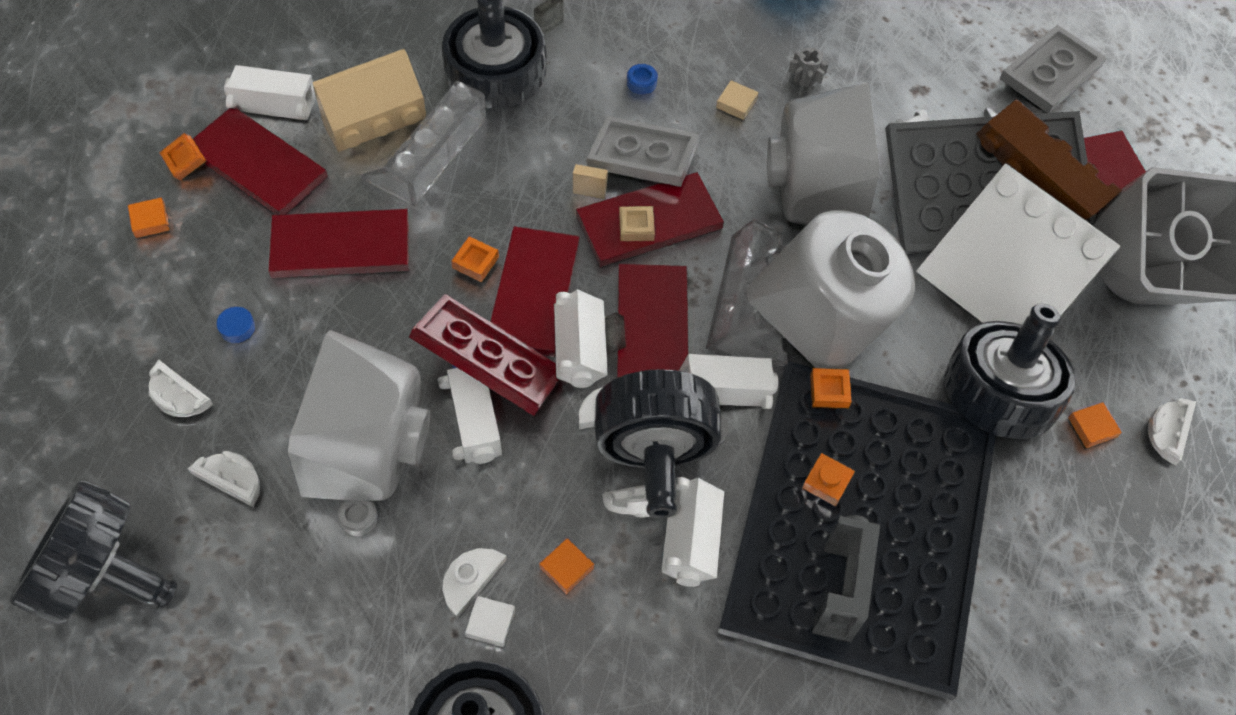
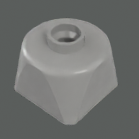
[767,82,879,225]
[1093,167,1236,305]
[746,210,915,369]
[288,330,430,501]

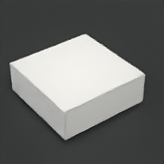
[465,596,516,647]

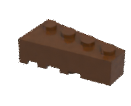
[976,99,1122,220]

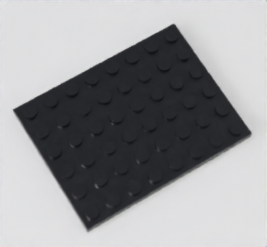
[718,361,996,701]

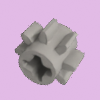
[788,48,829,87]

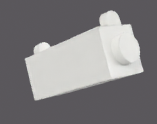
[224,65,316,120]
[554,289,608,388]
[679,354,778,409]
[438,368,502,464]
[661,477,724,587]

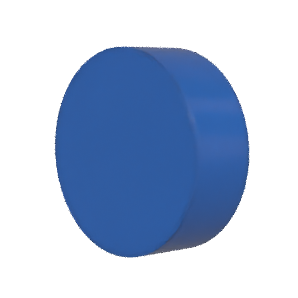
[626,64,658,95]
[216,307,255,343]

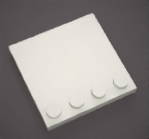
[916,163,1121,325]

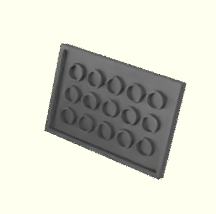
[885,111,1096,255]

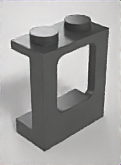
[812,515,880,642]

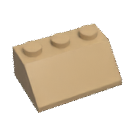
[312,49,427,152]

